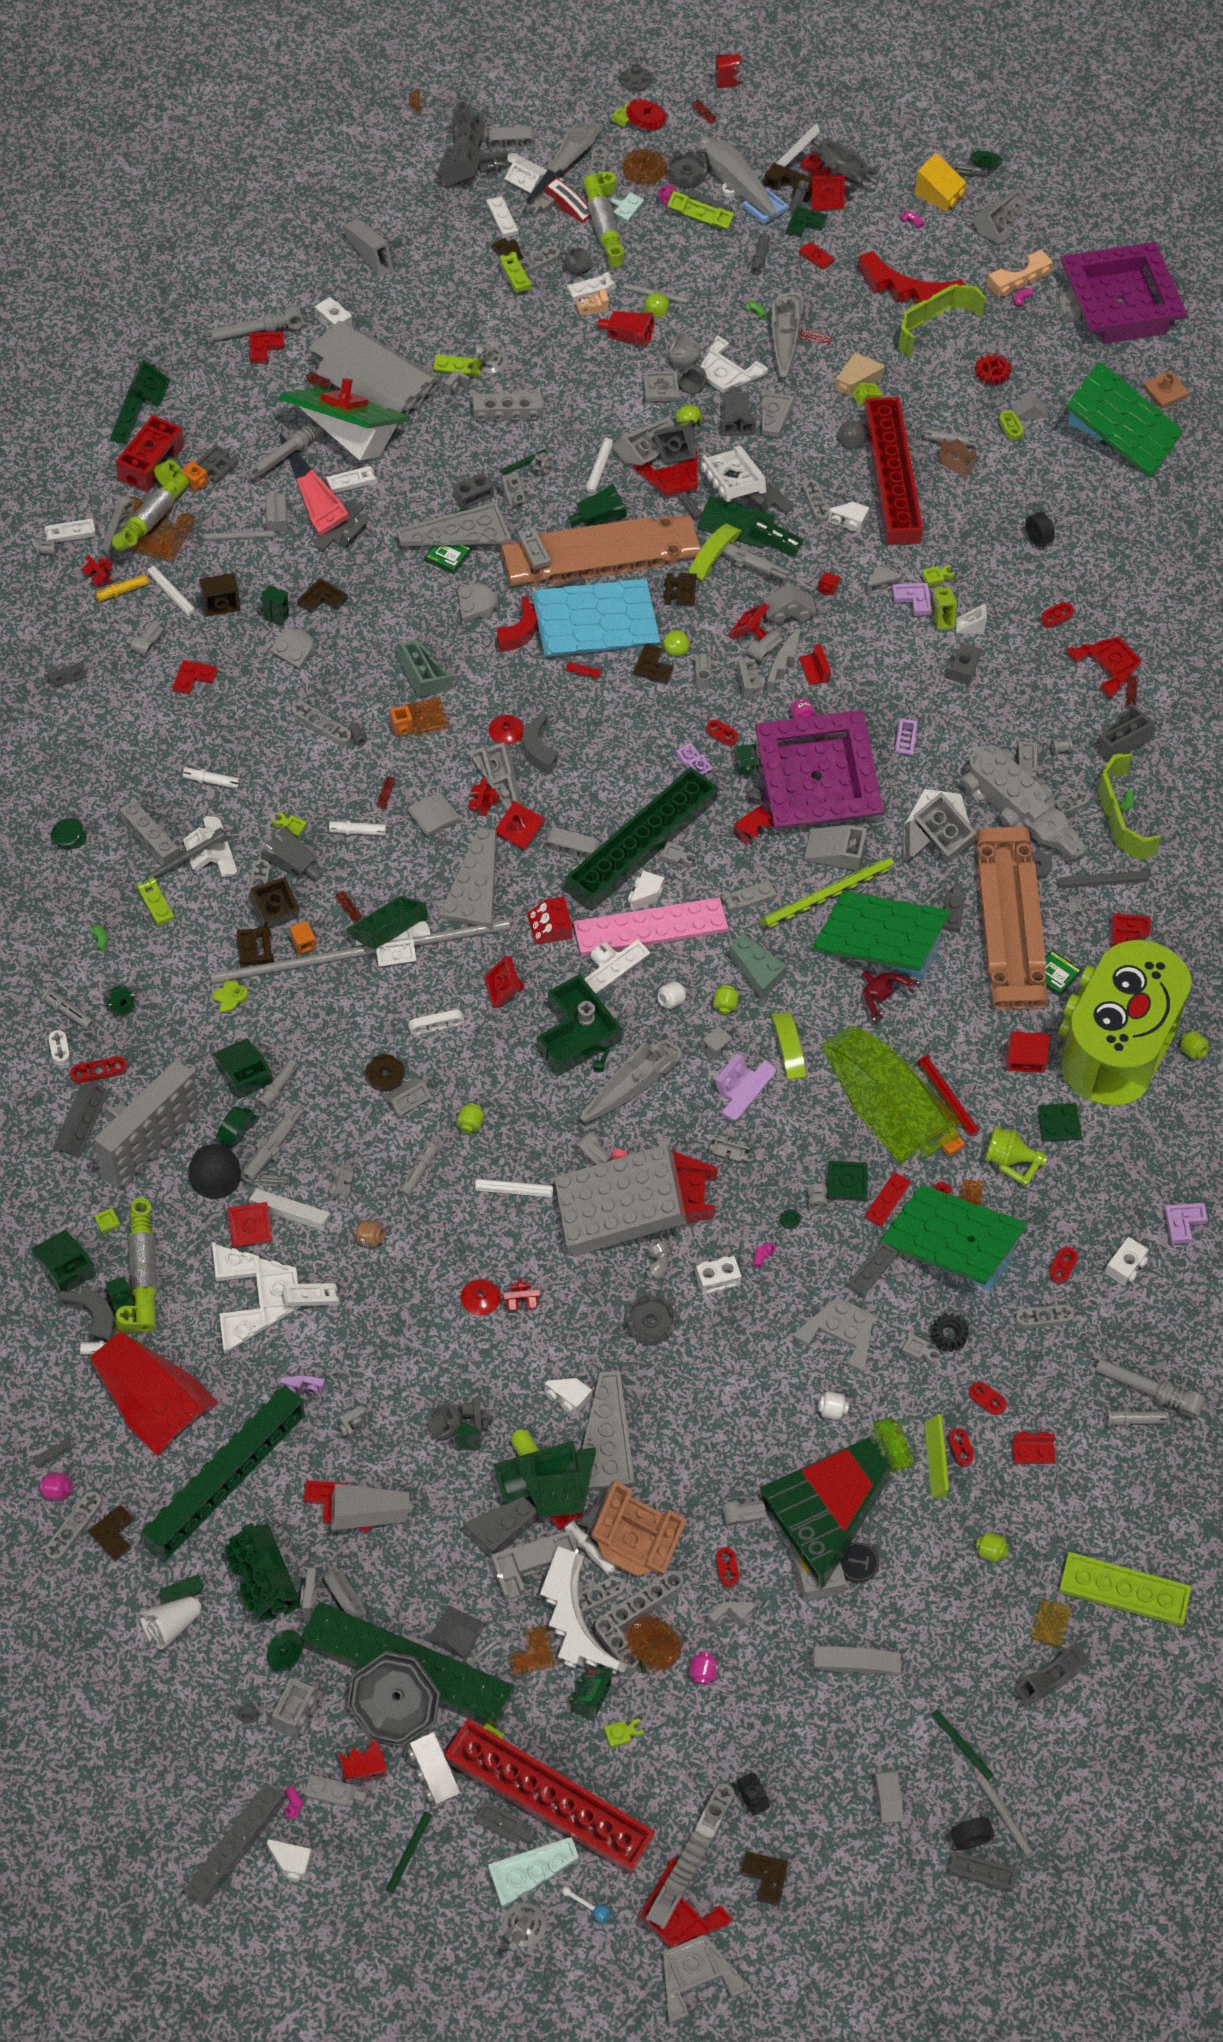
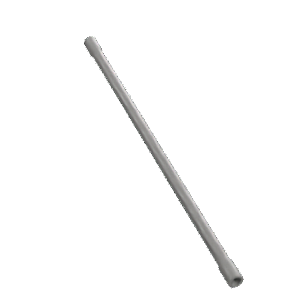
[210,919,510,984]

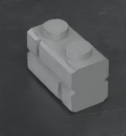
[262,494,288,532]

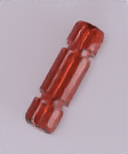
[692,99,716,124]
[799,329,832,346]
[305,372,331,389]
[1126,675,1138,707]
[377,776,395,809]
[336,890,362,922]

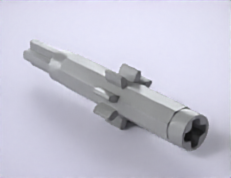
[721,543,791,580]
[241,1105,304,1183]

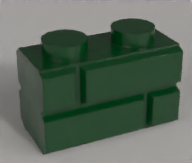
[260,585,289,626]

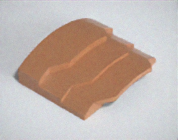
[591,1481,687,1577]

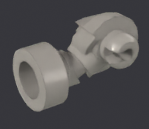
[646,1240,669,1280]

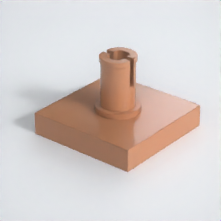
[1142,370,1190,409]

